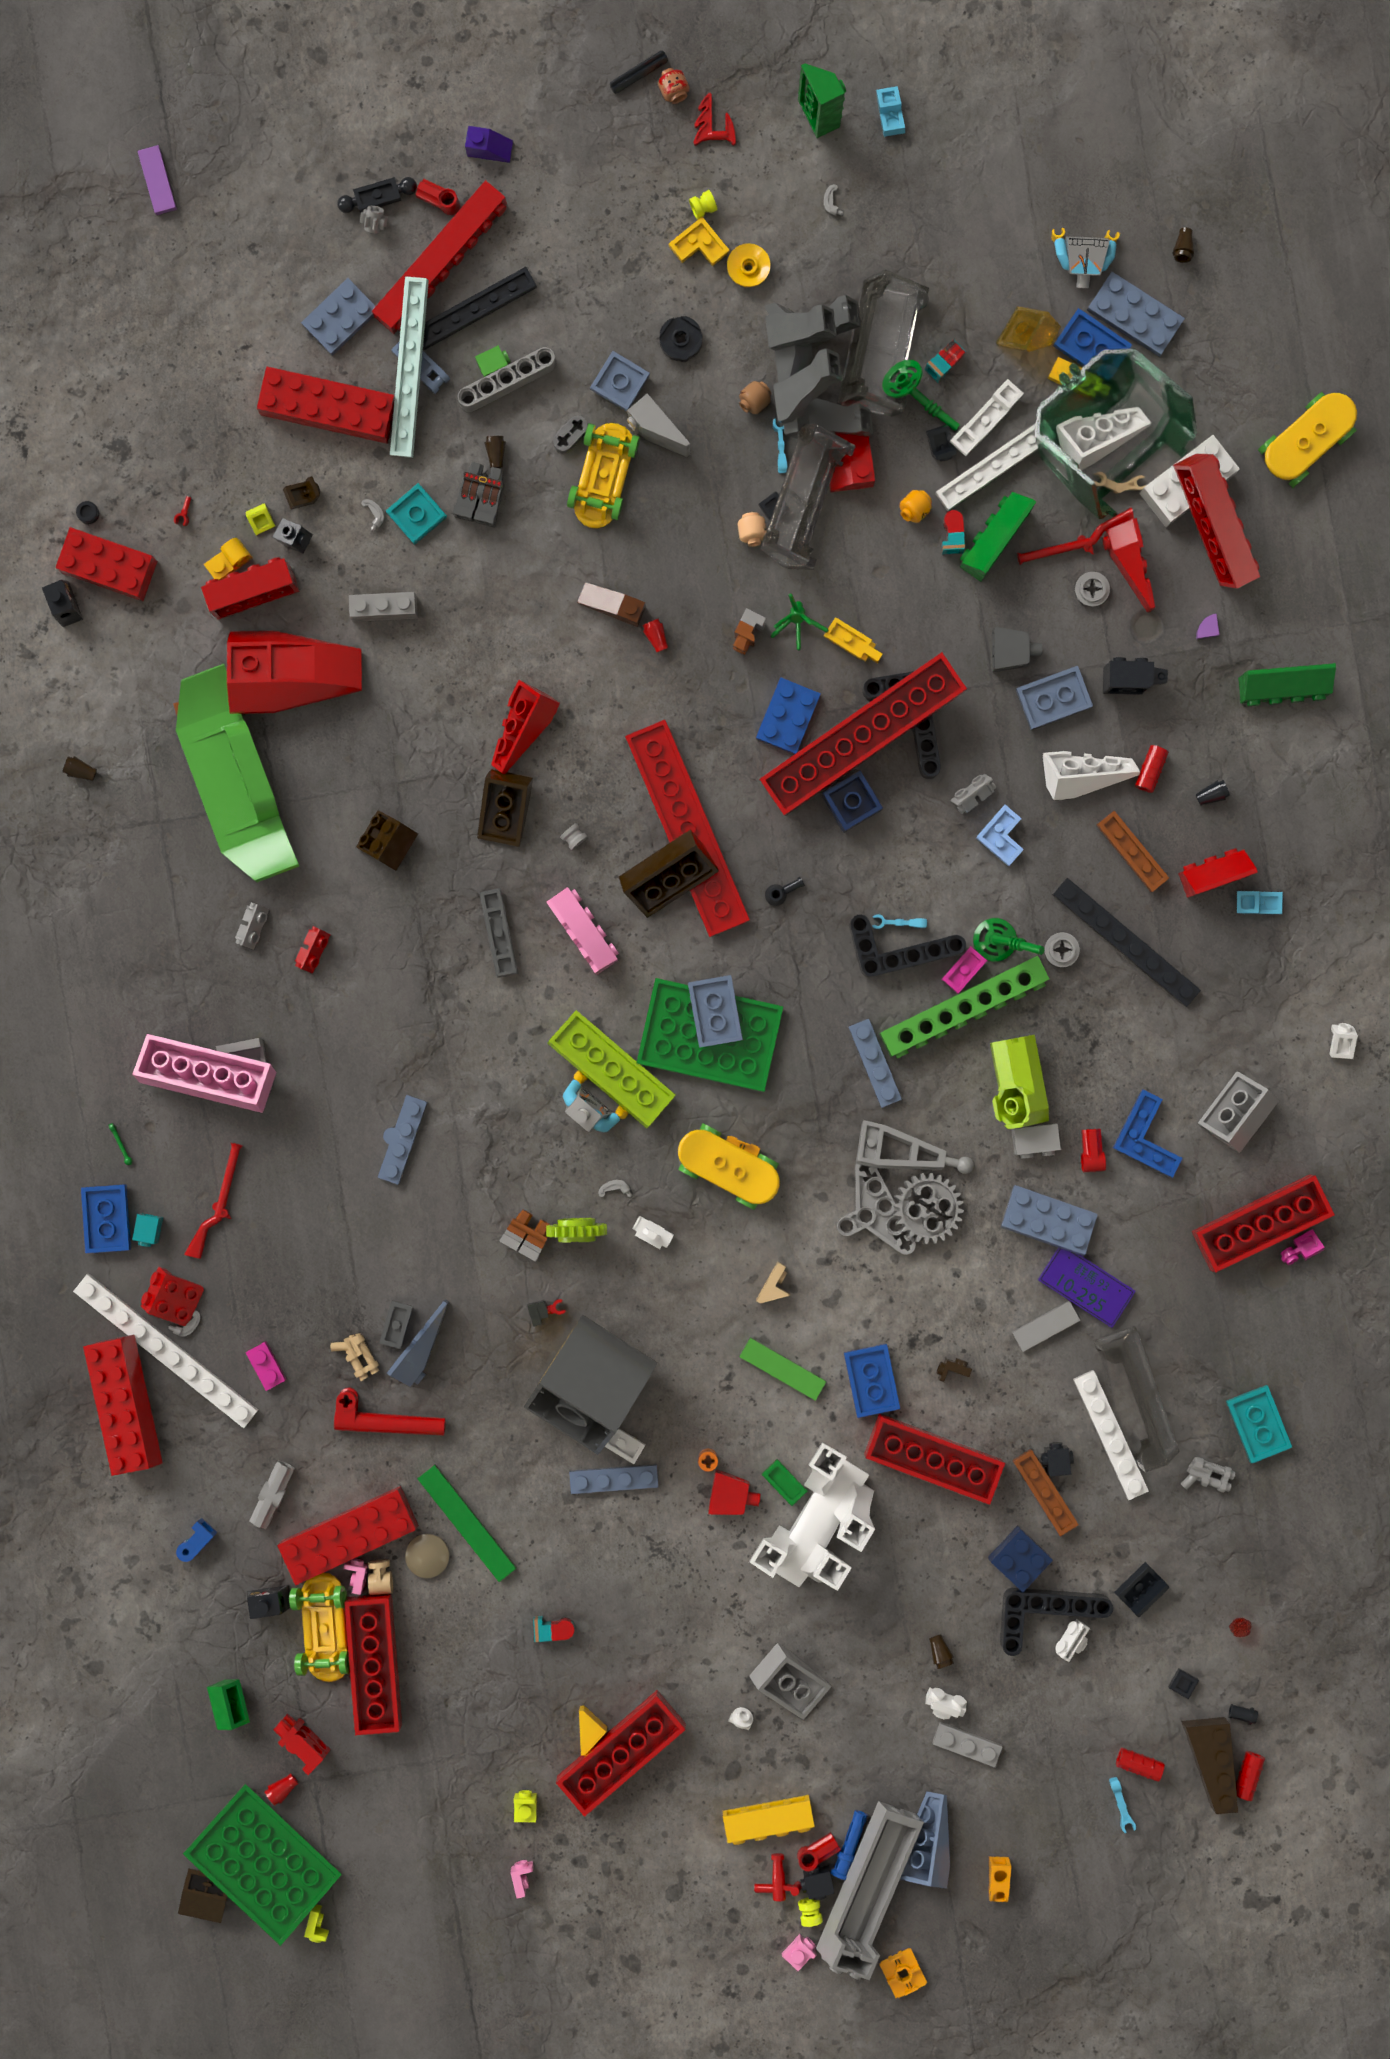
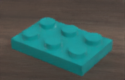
[1226,1385,1292,1463]

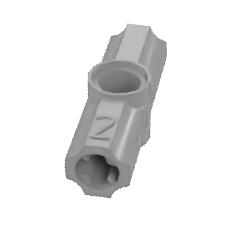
[249,1460,295,1529]

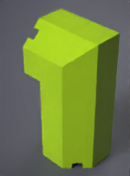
[990,1035,1049,1129]

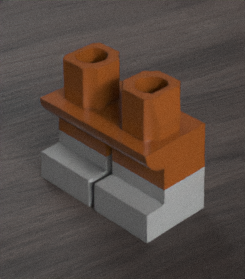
[733,608,766,655]
[500,1209,551,1262]

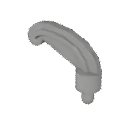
[824,184,844,216]
[361,499,384,531]
[599,1180,632,1197]
[168,1311,200,1336]

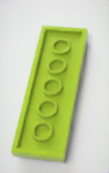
[547,1010,676,1128]

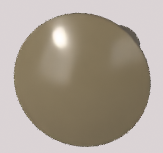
[405,1534,449,1578]

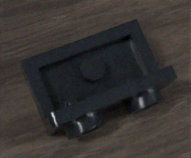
[1114,1562,1169,1617]

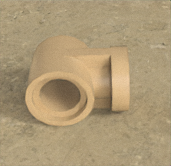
[368,1559,393,1595]

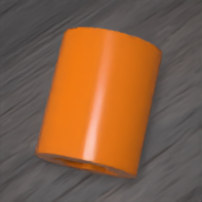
[698,1448,718,1472]

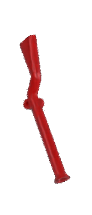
[1017,507,1134,565]
[184,1142,243,1259]

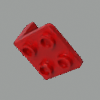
[141,1267,204,1326]

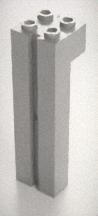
[816,1801,924,1980]

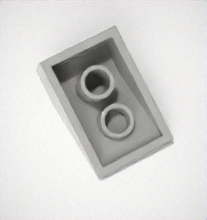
[627,394,690,457]
[749,1643,831,1720]

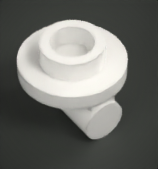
[728,1707,753,1730]

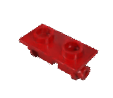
[295,926,331,974]

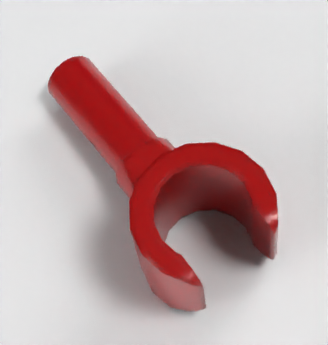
[174,496,192,526]

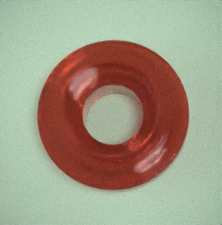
[1229,1618,1252,1637]

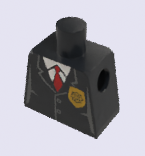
[42,580,83,627]
[247,1585,290,1619]

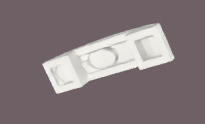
[950,379,1024,456]

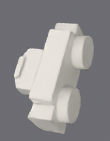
[632,1216,674,1249]
[1056,1619,1090,1662]
[925,1688,967,1720]

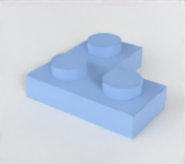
[976,805,1024,866]

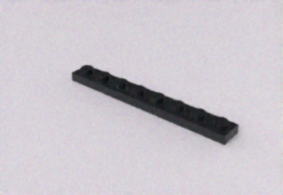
[1052,878,1201,1007]

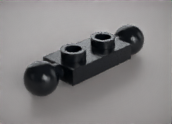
[337,177,417,213]

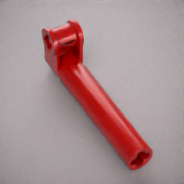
[334,1387,446,1436]

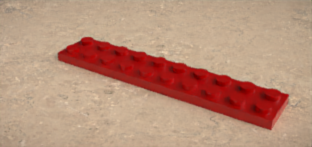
[625,720,750,938]

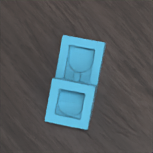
[876,86,905,137]
[1237,891,1283,914]

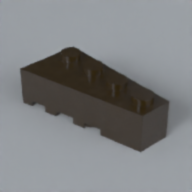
[1181,1717,1238,1814]

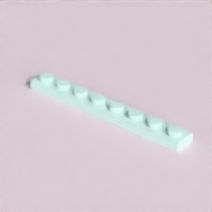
[390,277,429,458]

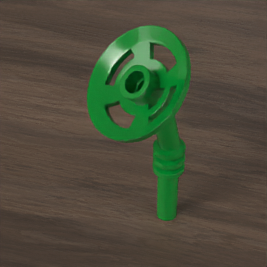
[882,360,960,431]
[973,918,1045,962]

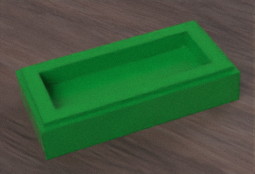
[761,1459,808,1506]

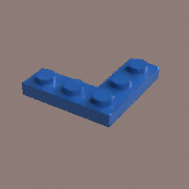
[1113,1089,1182,1178]

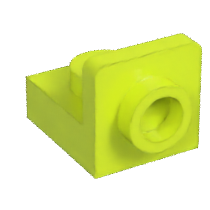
[514,1790,537,1822]
[304,1904,329,1943]

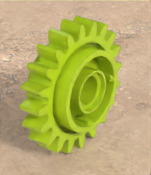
[546,1218,607,1243]

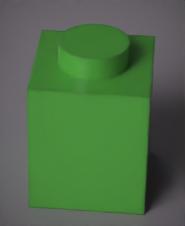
[475,345,511,377]

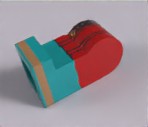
[924,340,966,383]
[941,510,965,555]
[533,1616,575,1642]

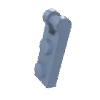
[391,341,450,394]

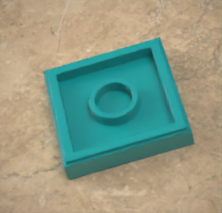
[386,483,447,545]

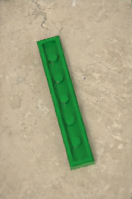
[417,1464,517,1582]

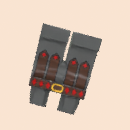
[452,462,504,528]

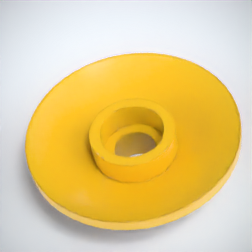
[727,243,770,287]

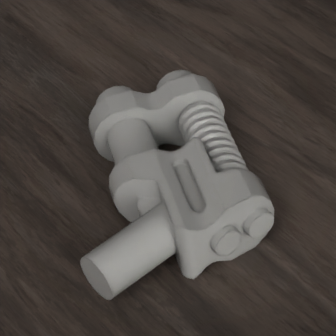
[1181,1457,1235,1493]

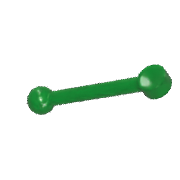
[108,1123,133,1165]

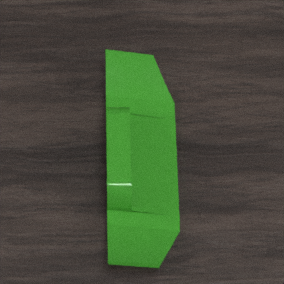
[176,664,299,882]

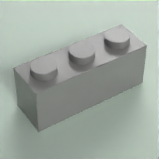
[349,592,418,622]

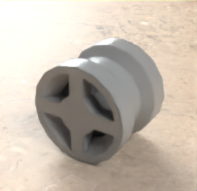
[560,823,588,850]

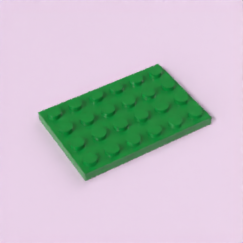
[636,978,784,1092]
[183,1784,342,1946]

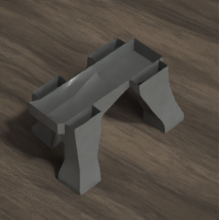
[765,295,873,441]

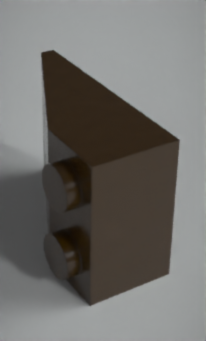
[477,769,533,847]

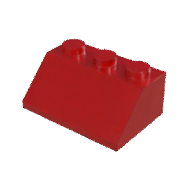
[1178,848,1258,898]

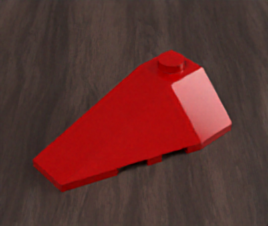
[828,401,875,493]
[1102,518,1155,613]
[491,680,560,774]

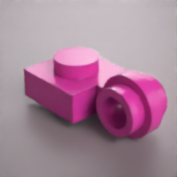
[1281,1229,1325,1265]

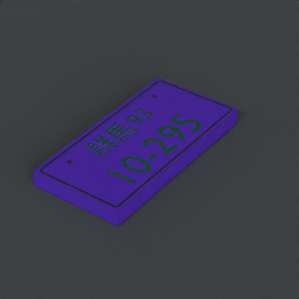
[1037,1248,1136,1328]

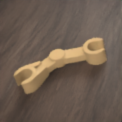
[1091,472,1146,494]

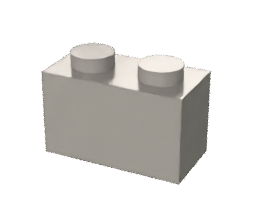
[1011,1124,1061,1159]

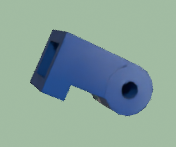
[176,1518,218,1562]

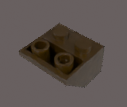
[356,810,418,871]
[178,1868,228,1923]

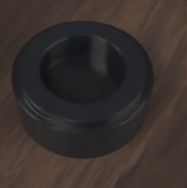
[76,501,99,524]

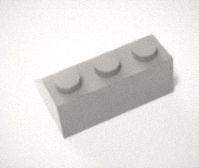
[1198,1071,1279,1153]

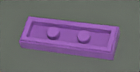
[138,145,177,215]

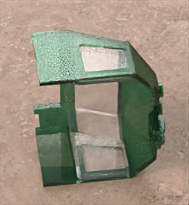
[1035,348,1198,519]

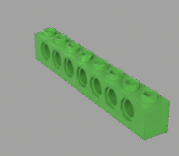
[879,956,1049,1058]

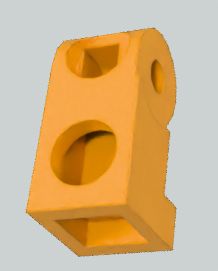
[989,1856,1011,1902]

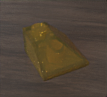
[996,306,1061,352]

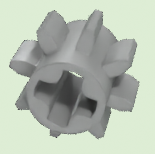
[360,206,388,234]

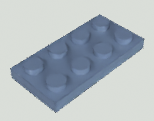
[1087,272,1185,357]
[1001,1185,1097,1256]

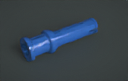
[830,1810,868,1880]

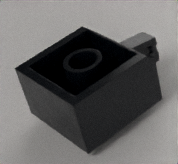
[1103,657,1168,695]

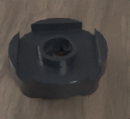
[660,316,702,362]

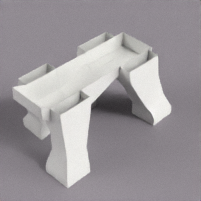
[749,1442,875,1591]

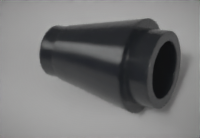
[1195,780,1230,806]

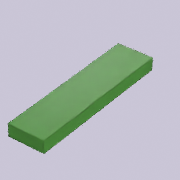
[739,1337,826,1401]

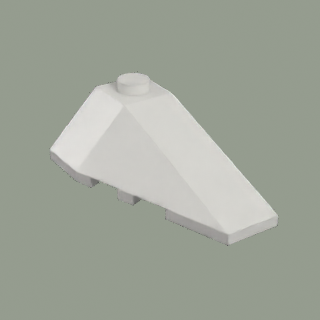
[1056,407,1151,473]
[1043,751,1140,800]

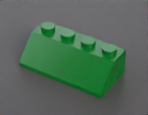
[798,63,846,138]
[960,492,1036,582]
[1238,663,1336,707]

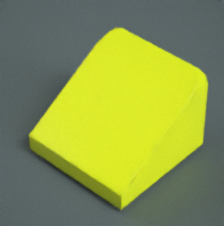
[245,503,275,535]

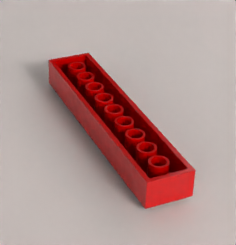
[760,652,967,816]

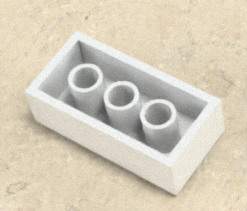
[1139,435,1240,527]

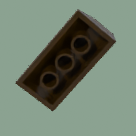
[619,829,719,918]

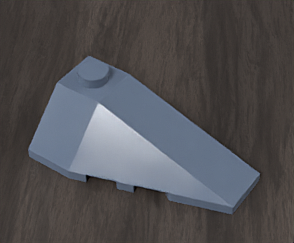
[900,1792,950,1888]

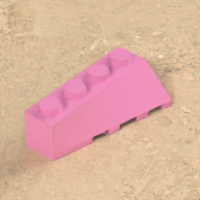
[547,887,619,975]

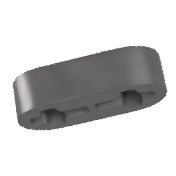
[553,416,588,453]

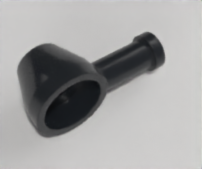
[765,877,805,906]

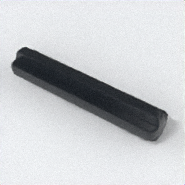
[610,50,668,94]

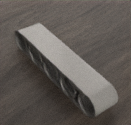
[458,347,556,412]

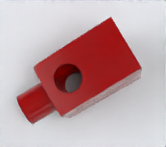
[708,1469,761,1515]

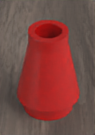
[643,618,668,653]
[265,1773,299,1806]

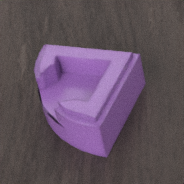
[1196,614,1219,639]

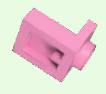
[344,1559,368,1595]
[511,1860,534,1899]
[782,1934,817,1971]

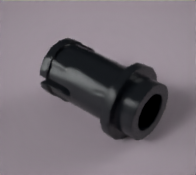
[1228,1704,1258,1725]

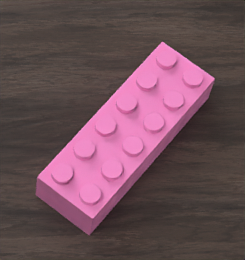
[133,1034,277,1113]

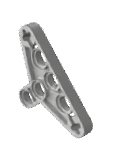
[837,1163,916,1255]

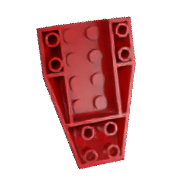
[227,631,362,714]

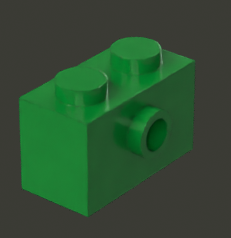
[207,1679,250,1730]

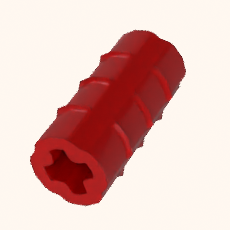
[1135,745,1169,793]
[1116,1748,1165,1782]
[1235,1751,1265,1801]

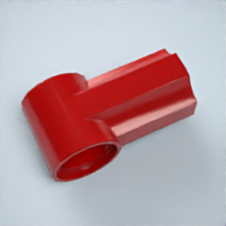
[416,179,460,215]
[1081,1129,1106,1173]
[797,1832,841,1871]

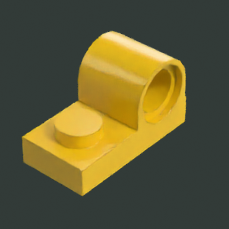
[204,538,253,580]

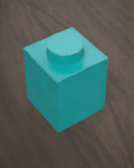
[132,1213,163,1247]

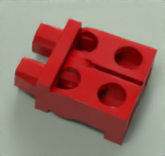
[273,1714,331,1775]

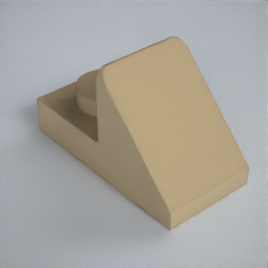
[756,1261,790,1303]

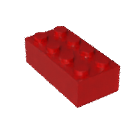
[55,527,158,601]
[201,557,300,620]

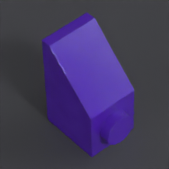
[465,126,513,163]

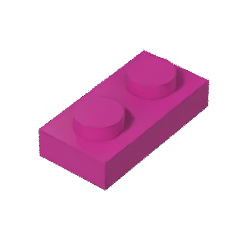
[941,946,987,994]
[245,1342,287,1391]

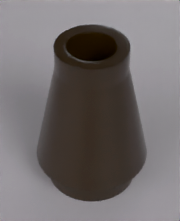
[1172,227,1194,263]
[484,436,506,468]
[62,756,97,781]
[929,1634,954,1669]

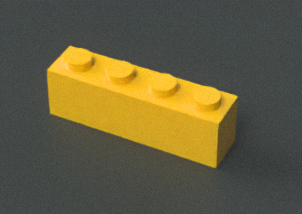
[723,1795,815,1845]

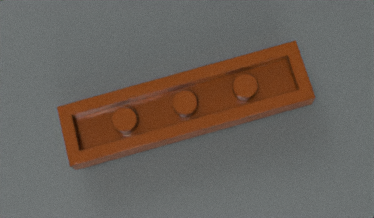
[1096,811,1169,892]
[1012,1449,1079,1537]

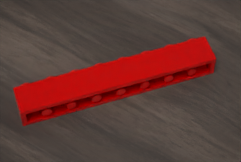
[372,180,507,334]

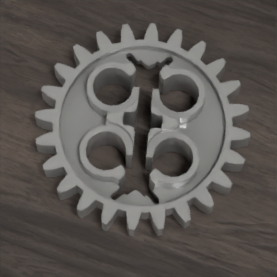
[892,1173,964,1244]

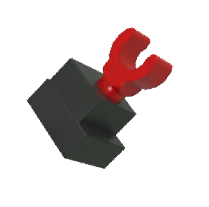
[527,1299,566,1327]

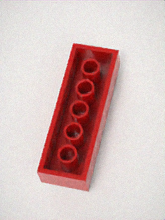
[256,366,395,444]
[1173,454,1260,589]
[1191,1175,1335,1273]
[83,1334,163,1476]
[864,1413,1005,1505]
[277,1486,419,1586]
[344,1594,402,1736]
[556,1690,686,1817]

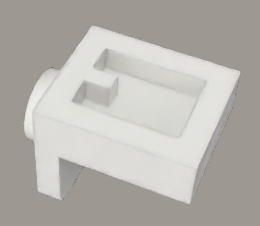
[1329,1023,1358,1059]

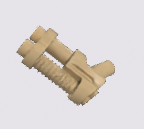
[331,1333,379,1381]

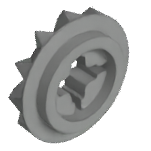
[1074,572,1110,607]
[1045,932,1080,967]

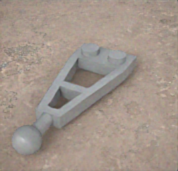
[856,1120,974,1174]

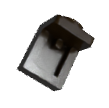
[283,476,320,510]
[936,1358,972,1382]

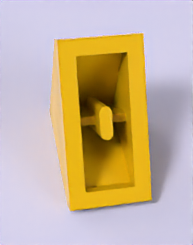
[579,1705,607,1755]

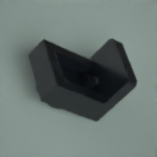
[926,424,957,461]

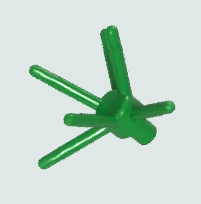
[771,593,829,651]

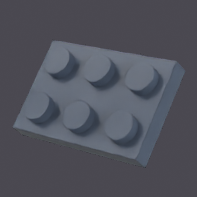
[301,278,376,356]
[1016,666,1093,730]
[688,975,742,1048]

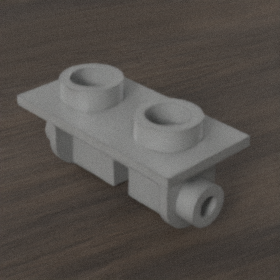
[950,774,996,814]
[235,902,269,950]

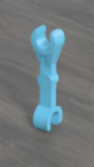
[773,419,787,473]
[872,914,927,929]
[1109,1777,1136,1833]

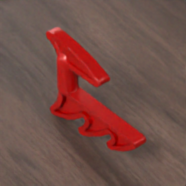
[694,93,736,146]

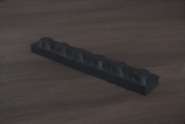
[423,267,537,351]

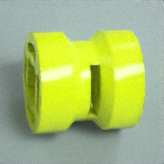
[689,190,718,220]
[798,1898,823,1927]

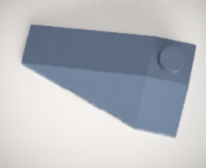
[387,1299,449,1387]

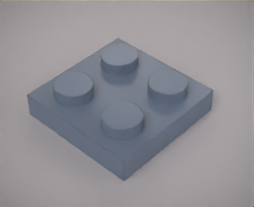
[590,351,650,412]

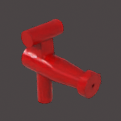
[754,1853,802,1901]

